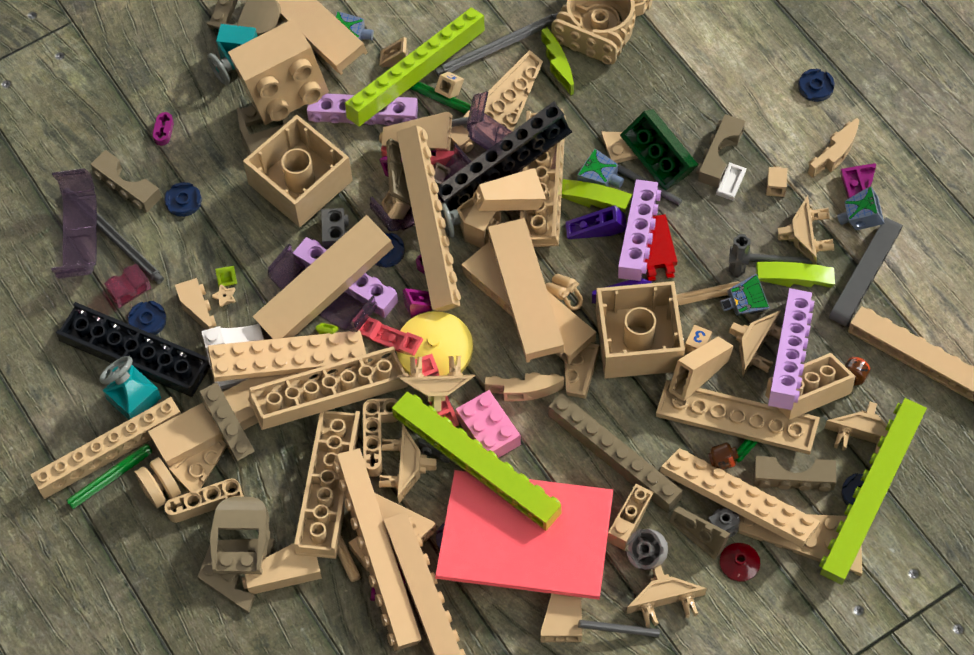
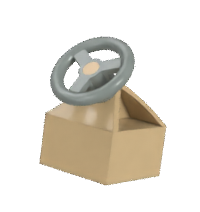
[441,197,501,248]

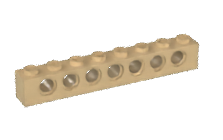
[30,397,181,499]

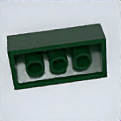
[620,109,699,191]

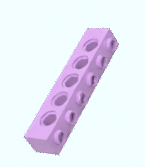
[307,94,418,126]
[618,180,661,281]
[293,237,398,319]

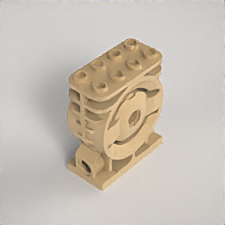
[551,0,652,65]

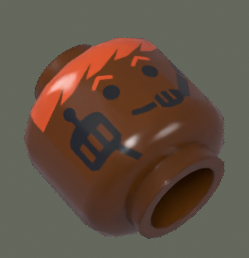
[844,357,870,386]
[708,443,739,470]

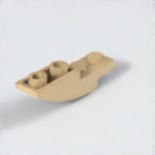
[808,118,859,178]
[485,372,564,401]

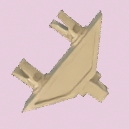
[778,195,834,265]
[729,310,782,377]
[397,356,476,412]
[824,402,888,454]
[379,424,437,503]
[626,565,707,628]

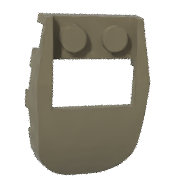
[206,0,281,36]
[237,105,290,155]
[210,496,270,574]

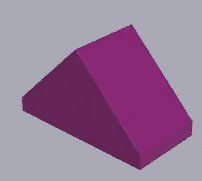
[402,288,432,318]

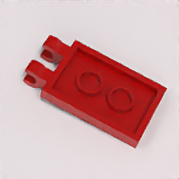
[645,214,678,281]

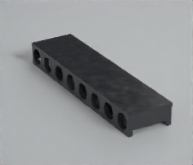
[437,101,572,211]
[56,302,210,397]

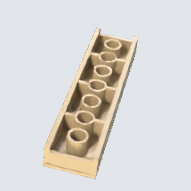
[276,0,368,75]
[520,109,566,247]
[253,215,394,339]
[488,218,564,363]
[462,242,596,365]
[248,346,409,430]
[148,373,300,468]
[294,411,361,559]

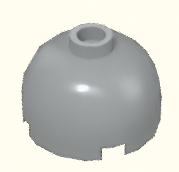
[627,529,668,570]

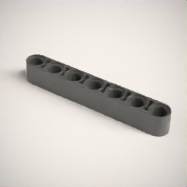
[829,217,903,327]

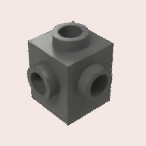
[708,508,740,538]

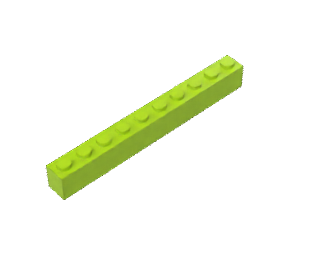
[345,7,485,127]
[392,392,562,531]
[819,398,927,585]

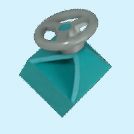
[207,24,258,85]
[99,356,161,420]

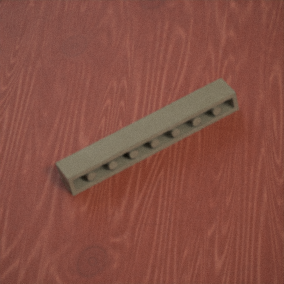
[548,393,682,513]

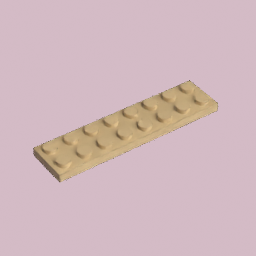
[208,330,368,382]
[656,380,820,455]
[660,448,821,547]

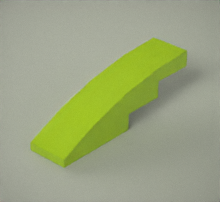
[541,27,574,95]
[561,179,632,213]
[756,262,835,288]

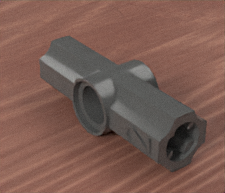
[729,234,750,277]

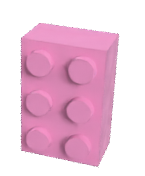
[456,390,521,458]

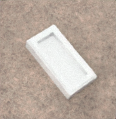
[716,162,747,201]

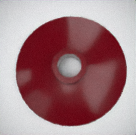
[720,543,760,582]

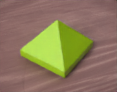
[215,266,237,287]
[315,323,339,334]

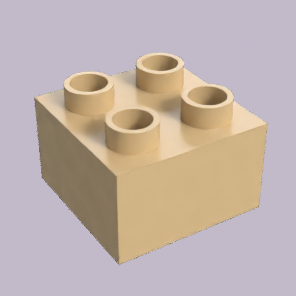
[228,18,329,125]
[243,115,353,227]
[596,281,685,379]

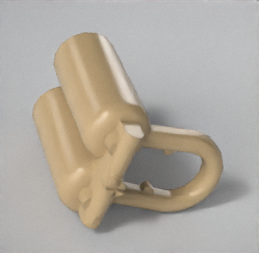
[545,274,583,311]

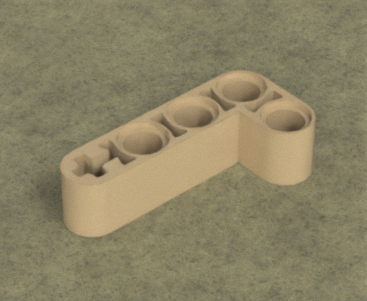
[363,398,398,477]
[164,478,244,523]

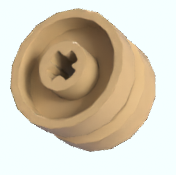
[134,457,181,509]

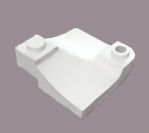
[202,324,264,390]

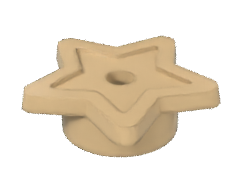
[212,285,236,307]

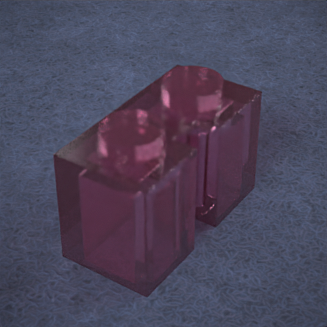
[104,264,151,308]

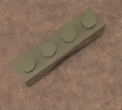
[696,114,746,188]
[90,150,162,213]
[198,382,255,463]
[754,456,836,492]

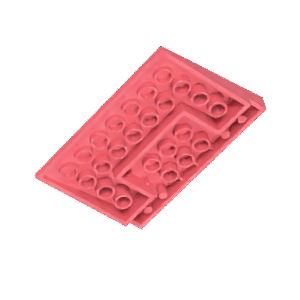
[435,470,613,600]

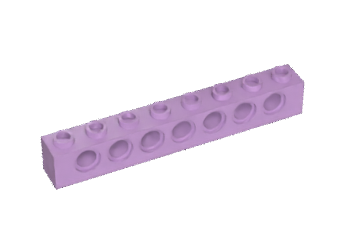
[768,288,815,410]

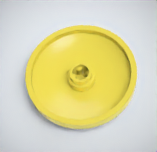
[396,311,473,375]

